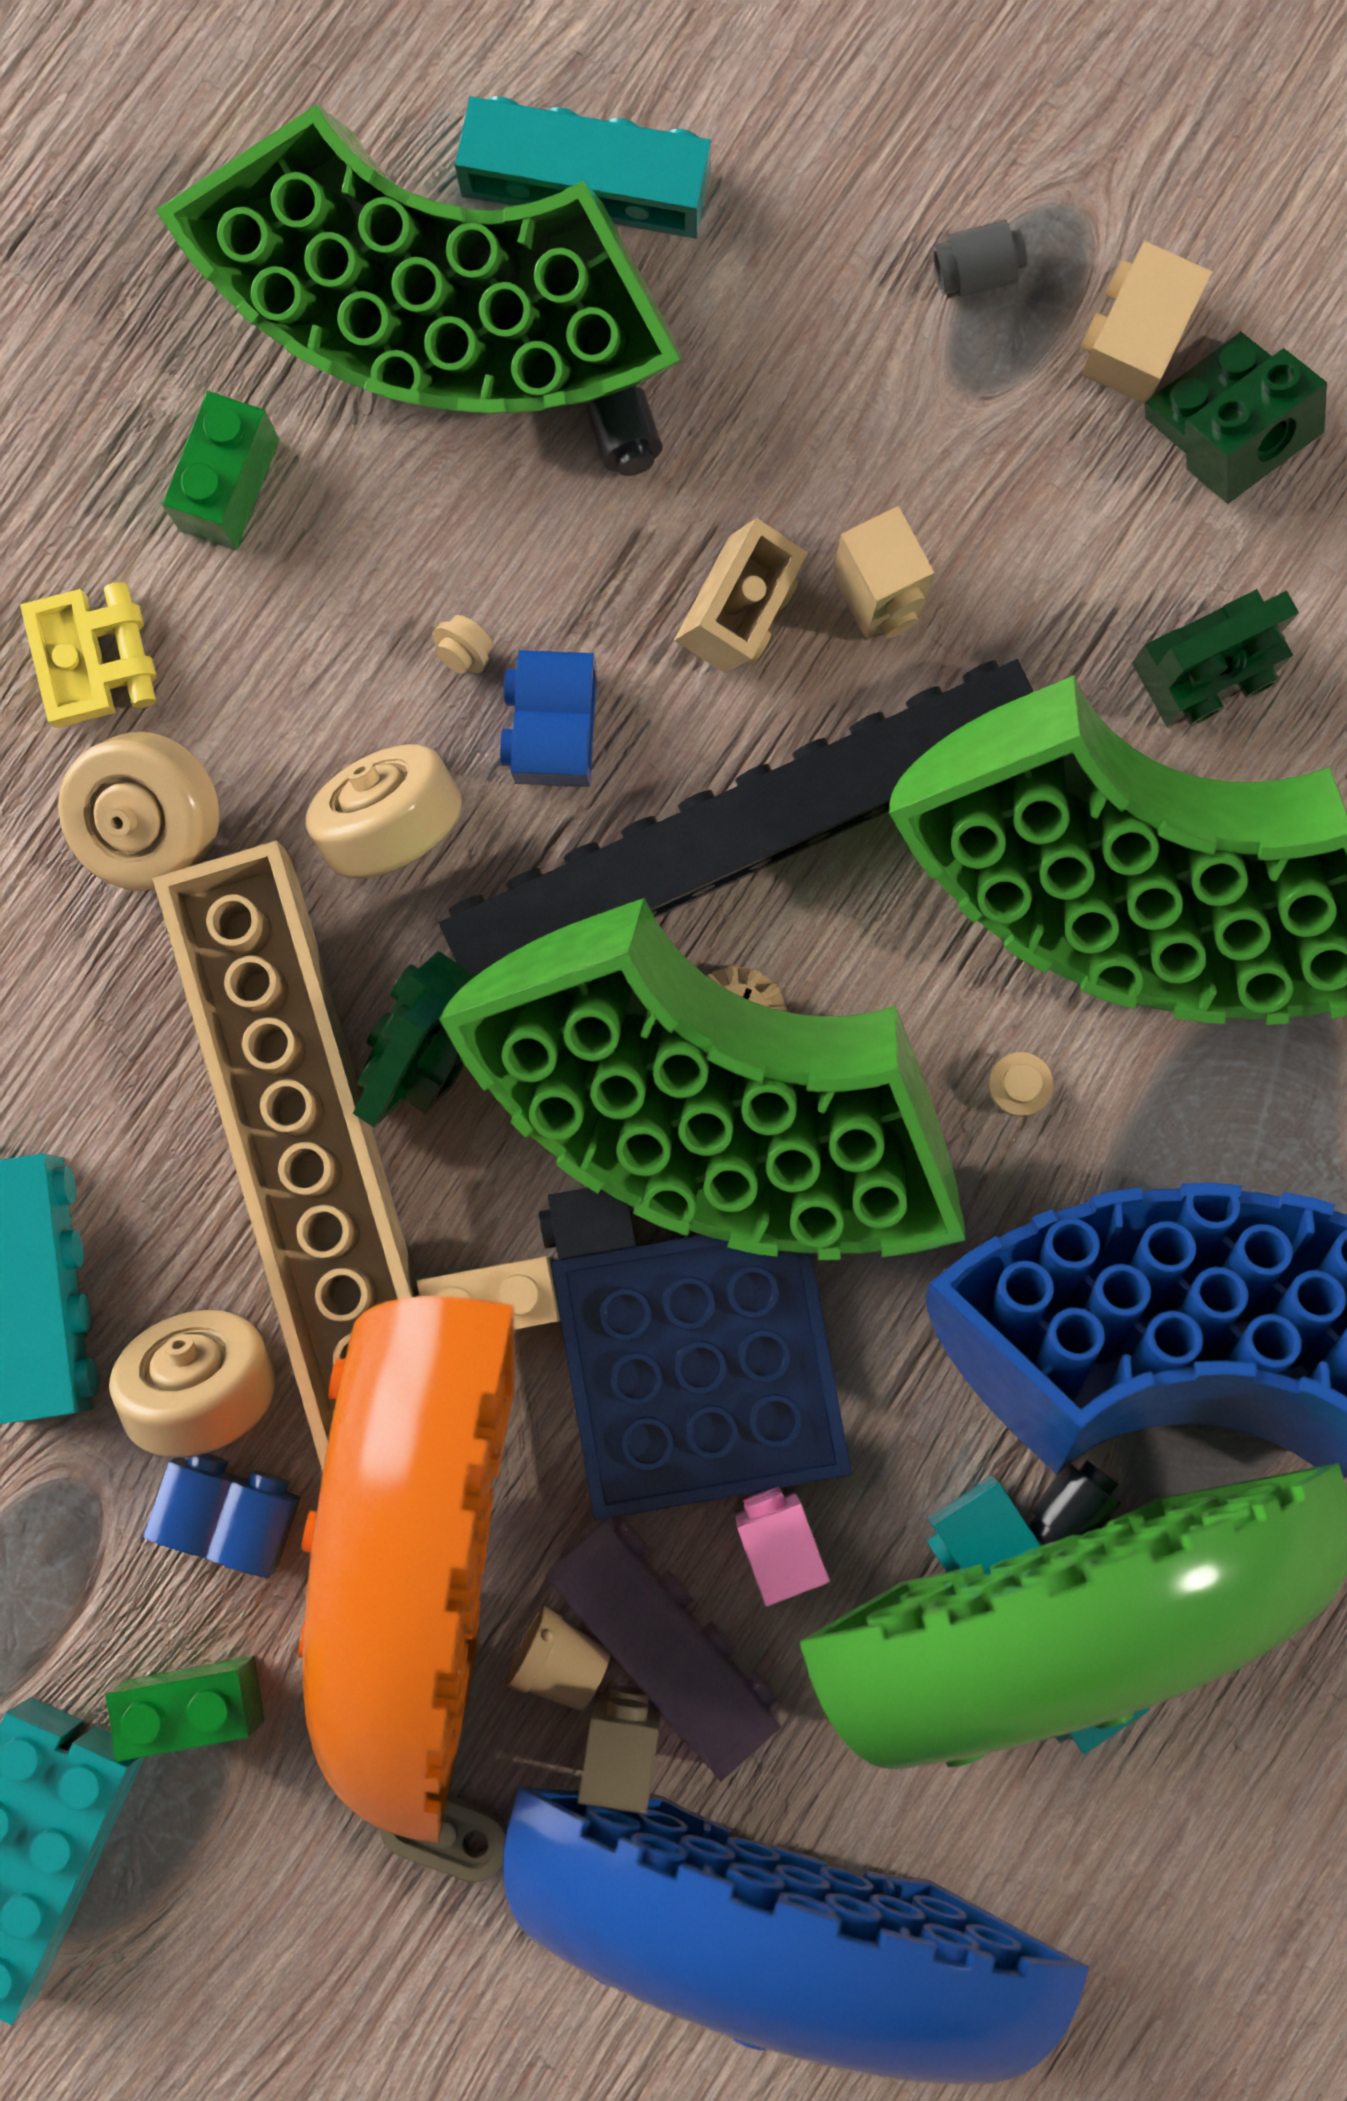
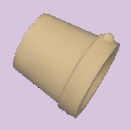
[506,1606,611,1712]

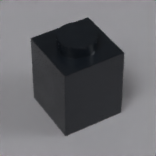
[539,1188,637,1260]

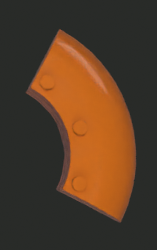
[298,1297,515,1843]

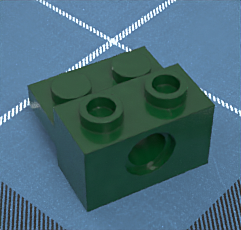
[1145,331,1327,504]
[1132,589,1299,727]
[353,951,475,1128]

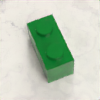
[162,390,280,551]
[105,1656,265,1762]

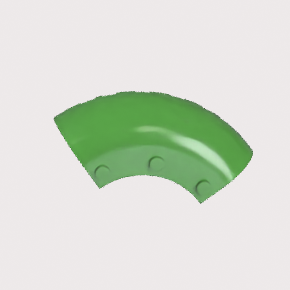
[155,104,683,414]
[889,676,1347,1025]
[439,898,966,1260]
[800,1463,1347,1770]

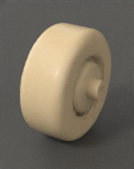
[58,732,219,890]
[306,744,462,879]
[109,1310,275,1458]

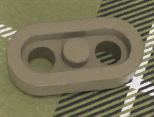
[379,1794,507,1882]

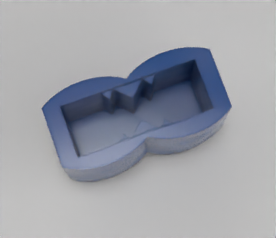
[500,650,597,787]
[143,1453,301,1579]

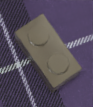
[578,1685,661,1814]

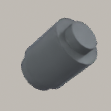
[933,219,1027,298]

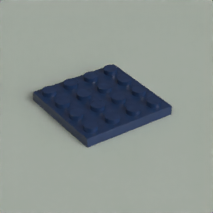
[551,1235,852,1521]

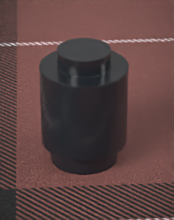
[587,385,663,476]
[1028,1460,1121,1545]

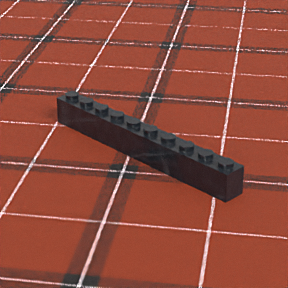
[438,659,1034,976]

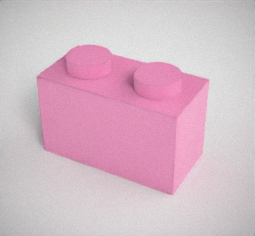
[734,1487,830,1606]

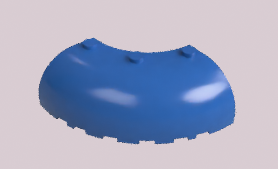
[926,1183,1347,1479]
[503,1787,1089,2084]

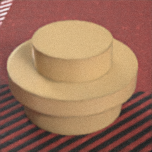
[433,615,493,673]
[988,1052,1053,1116]

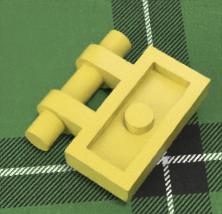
[20,582,157,729]

